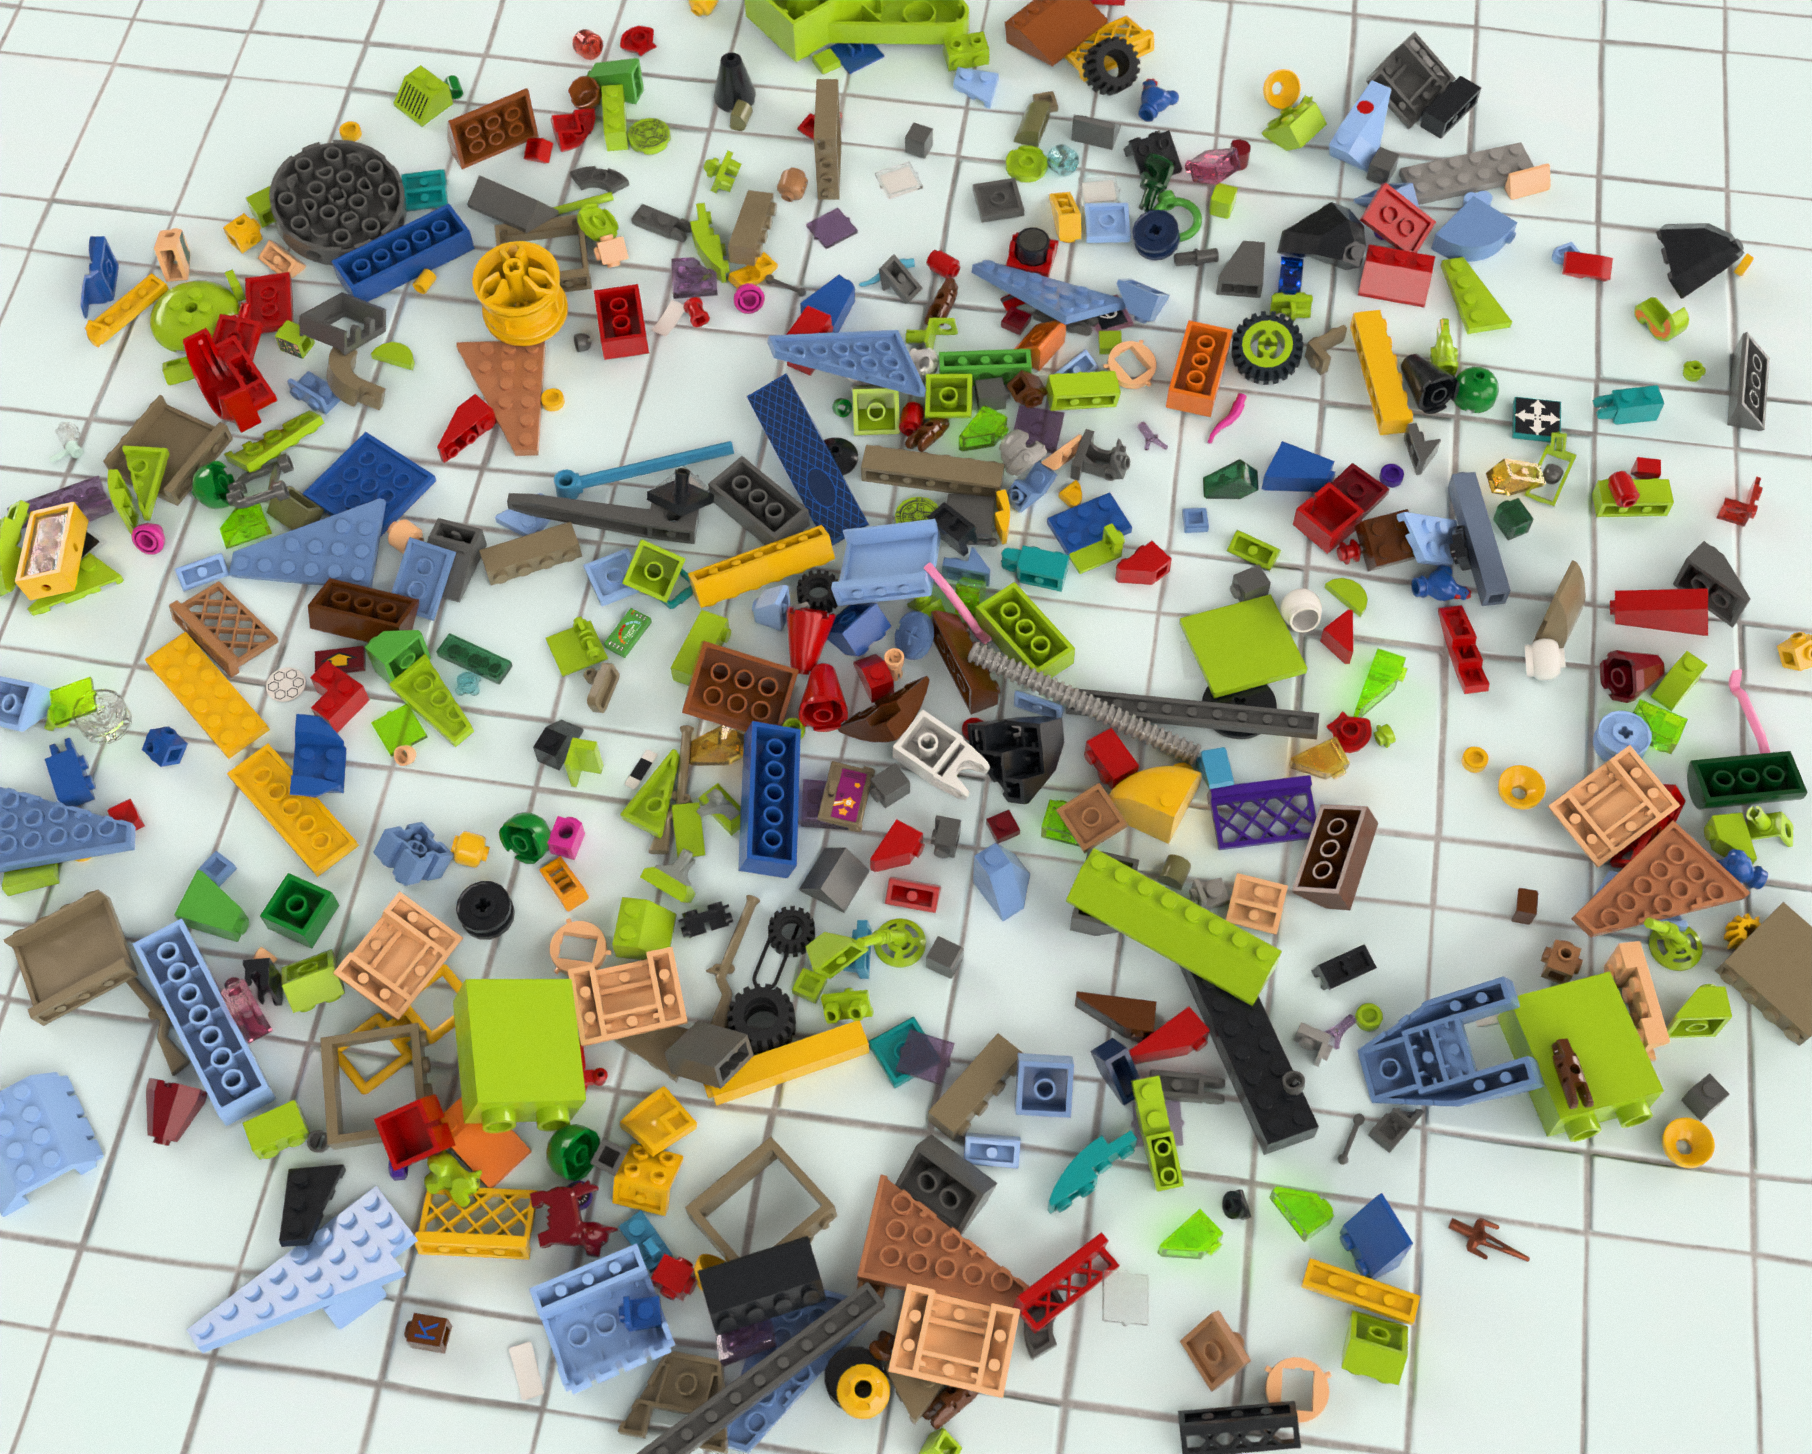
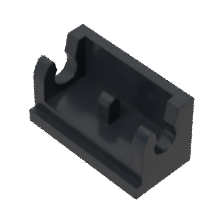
[927,502,978,557]
[1311,944,1377,990]
[243,958,283,1006]

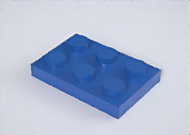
[1047,492,1132,555]

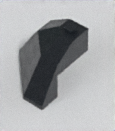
[1277,202,1366,270]
[1656,223,1744,299]
[967,716,1064,805]

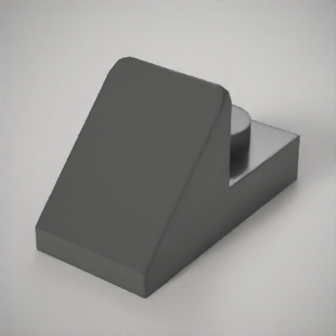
[879,254,923,304]
[1403,423,1441,475]

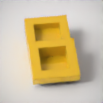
[728,252,778,288]
[994,489,1010,545]

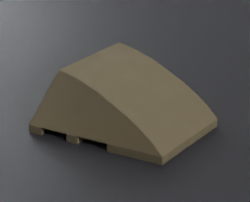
[1533,560,1586,648]

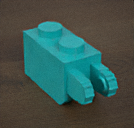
[1592,385,1665,425]
[1001,545,1070,592]

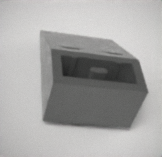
[427,518,487,603]

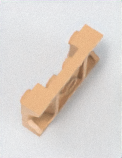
[1604,941,1670,1061]

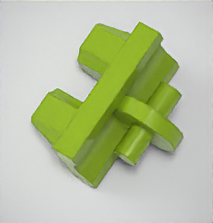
[703,150,741,193]
[1269,292,1313,322]
[821,988,874,1024]

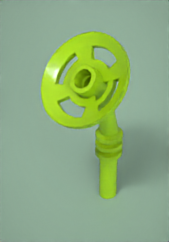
[1644,917,1703,971]
[856,918,926,968]

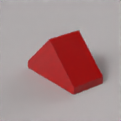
[1320,609,1353,664]

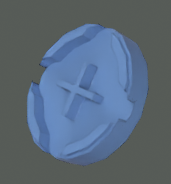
[895,611,934,661]

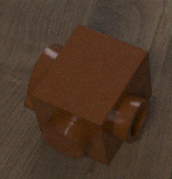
[1006,370,1048,408]

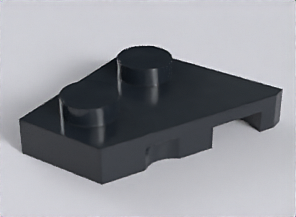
[1449,525,1472,571]

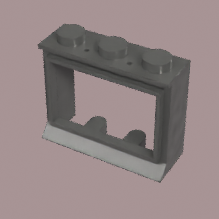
[299,292,386,356]

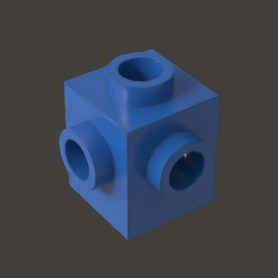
[141,726,188,767]

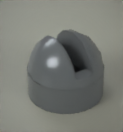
[574,333,592,352]
[1542,464,1564,484]
[1283,1071,1305,1095]
[307,1130,330,1153]

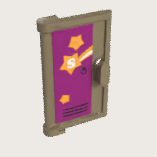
[817,761,875,832]

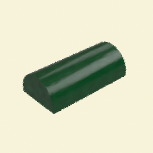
[1687,751,1808,809]

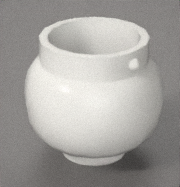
[1280,588,1322,632]
[1525,638,1566,680]

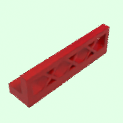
[1609,784,1686,868]
[1013,1232,1120,1334]

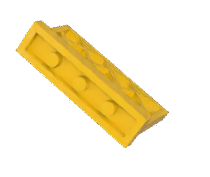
[1064,15,1154,82]
[414,1188,537,1260]

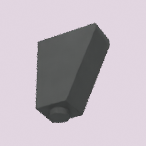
[1216,241,1265,298]

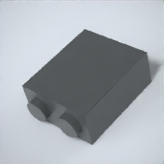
[665,1021,754,1089]

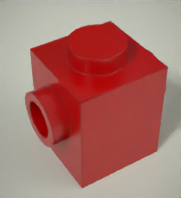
[651,1254,698,1301]

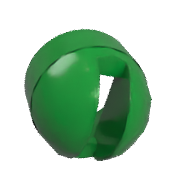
[832,398,852,417]

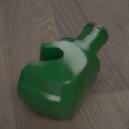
[1138,153,1174,212]

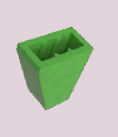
[587,58,644,104]
[174,870,249,942]

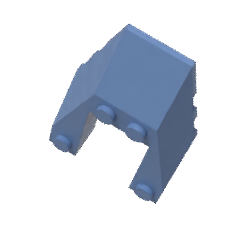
[1357,976,1545,1107]

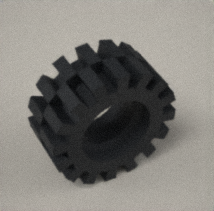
[797,569,838,614]
[768,906,815,957]

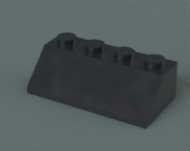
[697,1236,827,1336]

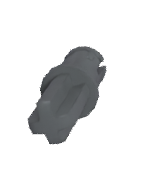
[1174,248,1219,266]

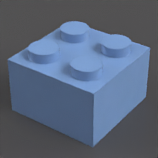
[1015,1053,1074,1118]

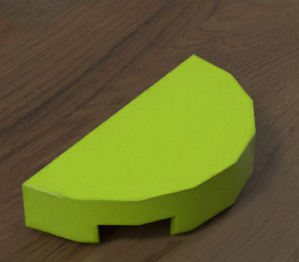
[371,342,415,371]
[1324,578,1368,617]

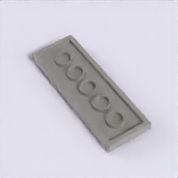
[1399,142,1534,205]

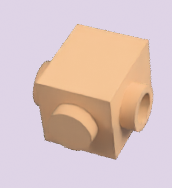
[593,234,629,268]

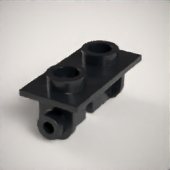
[678,901,734,939]

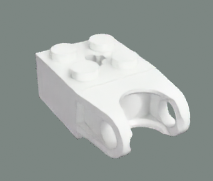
[893,709,990,800]

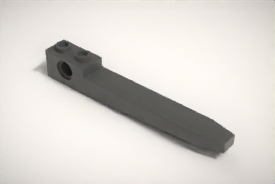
[507,493,699,544]

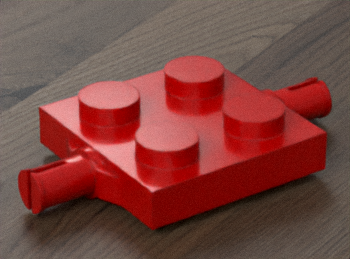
[212,302,264,369]

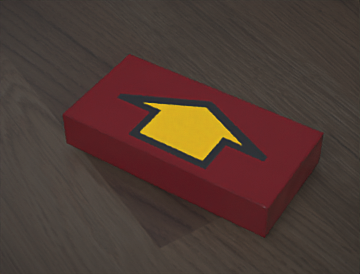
[315,646,366,673]

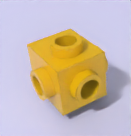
[223,213,263,254]
[1777,632,1812,671]

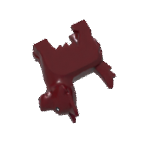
[530,1180,618,1257]

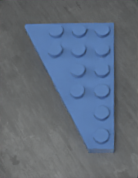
[971,260,1126,325]
[767,330,926,397]
[229,499,386,588]
[0,787,136,872]
[727,1290,874,1454]

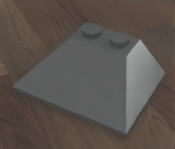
[1366,31,1456,129]

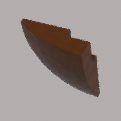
[838,676,930,742]

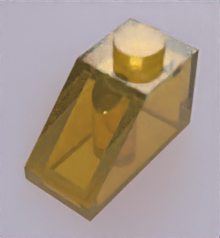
[1486,458,1546,496]
[689,725,744,766]
[1289,736,1350,780]

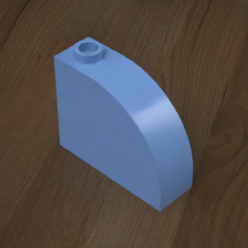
[1431,196,1518,262]

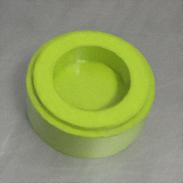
[1355,1003,1383,1032]

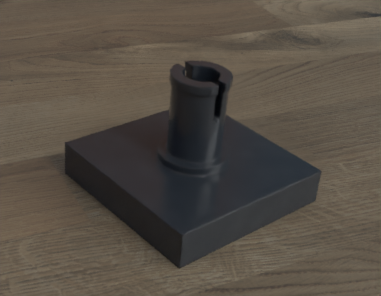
[647,468,714,516]

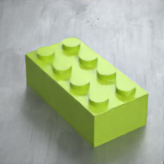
[976,582,1075,678]

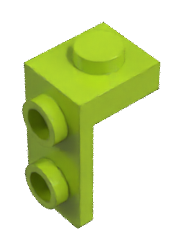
[1069,523,1125,574]

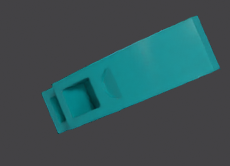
[1047,1130,1137,1214]

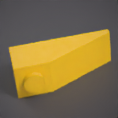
[1049,192,1081,243]

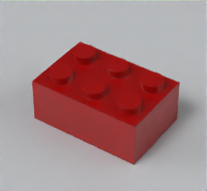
[594,284,649,360]

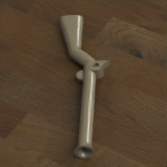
[648,725,694,855]
[706,895,760,1029]
[126,977,190,1076]

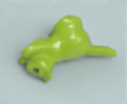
[424,1150,482,1207]

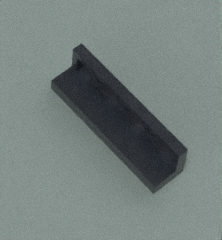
[1178,1401,1301,1454]

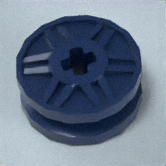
[1132,210,1180,261]

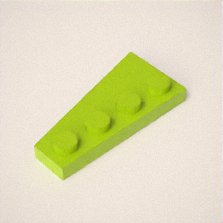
[1440,257,1512,334]
[224,410,324,473]
[388,653,474,747]

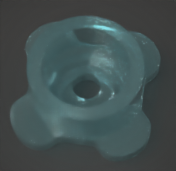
[455,672,481,696]

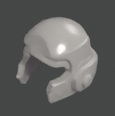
[999,429,1047,476]

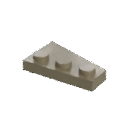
[613,1026,689,1083]

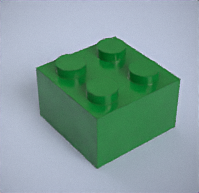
[260,873,340,949]

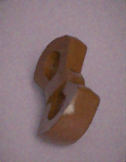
[869,1330,896,1361]

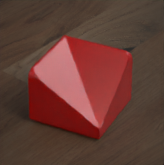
[523,138,553,163]
[1631,457,1661,480]
[107,799,145,830]

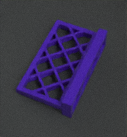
[1207,775,1316,851]

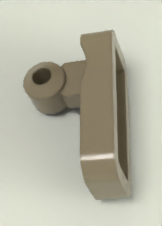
[583,662,620,713]

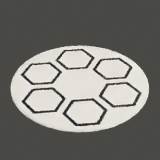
[266,667,306,702]

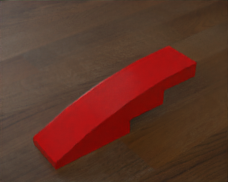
[1438,605,1490,694]

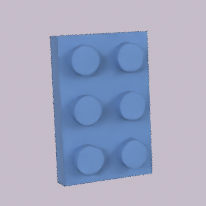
[391,537,456,621]

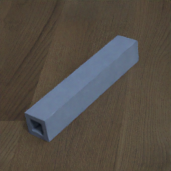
[1448,472,1511,606]

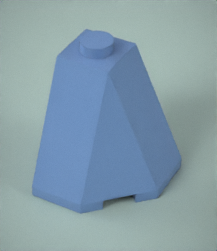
[973,843,1030,921]

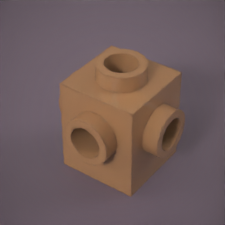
[1541,939,1583,984]

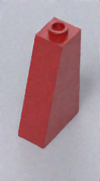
[1610,588,1708,636]

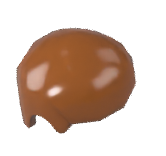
[568,76,602,109]

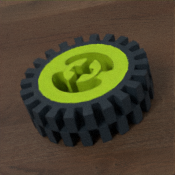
[1231,311,1303,385]

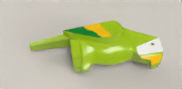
[1430,318,1459,402]

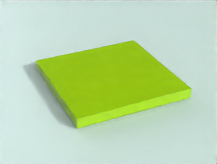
[1179,594,1308,698]

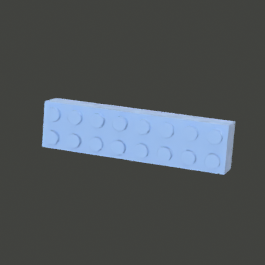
[133,918,276,1126]

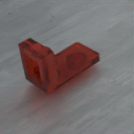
[1716,476,1763,527]

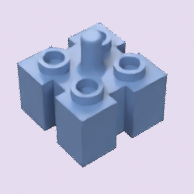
[373,822,454,886]

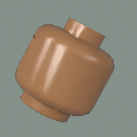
[777,168,808,202]

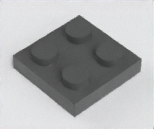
[973,178,1024,223]

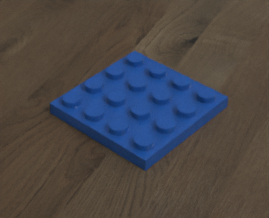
[302,432,437,537]

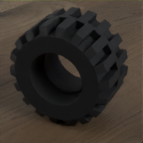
[1082,37,1141,96]
[727,983,796,1055]

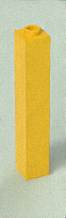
[704,1021,869,1106]

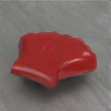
[620,26,657,57]
[1326,711,1372,753]

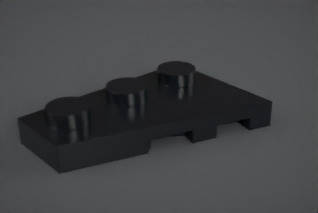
[279,1164,346,1247]

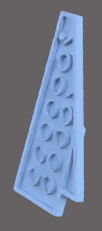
[187,1186,418,1353]

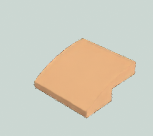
[1226,873,1288,935]

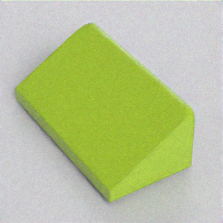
[162,356,195,385]
[1227,530,1281,571]
[2,863,60,896]

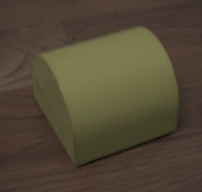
[730,99,753,131]
[1157,854,1191,890]

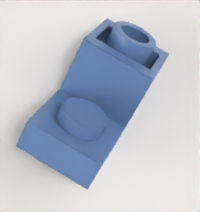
[1007,461,1058,513]

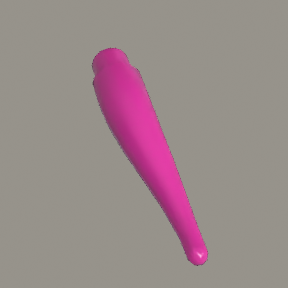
[1208,393,1247,444]

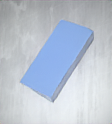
[1053,349,1099,374]
[175,553,229,591]
[1014,690,1066,718]
[964,1132,1021,1168]
[323,1286,387,1329]

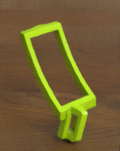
[1524,432,1577,506]

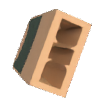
[154,228,190,282]

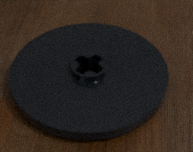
[1202,684,1277,739]

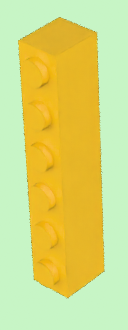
[1350,310,1413,435]
[688,525,835,608]

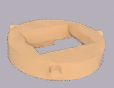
[1103,340,1156,389]
[550,918,612,975]
[1264,1357,1332,1424]

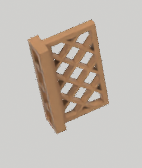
[169,581,279,678]

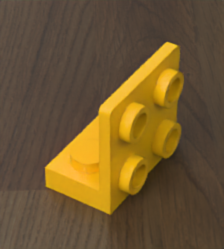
[612,1144,683,1216]

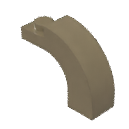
[326,347,386,411]

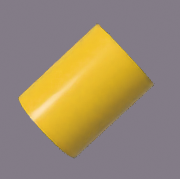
[412,269,437,294]

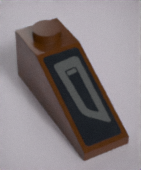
[1075,991,1157,1043]

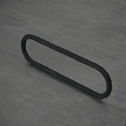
[752,912,800,989]

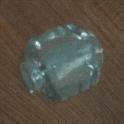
[1047,144,1079,177]

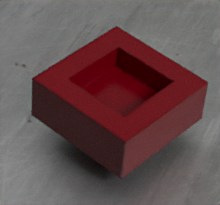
[1001,306,1031,335]
[986,810,1020,844]

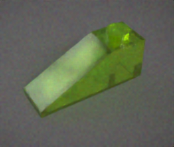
[1353,648,1408,718]

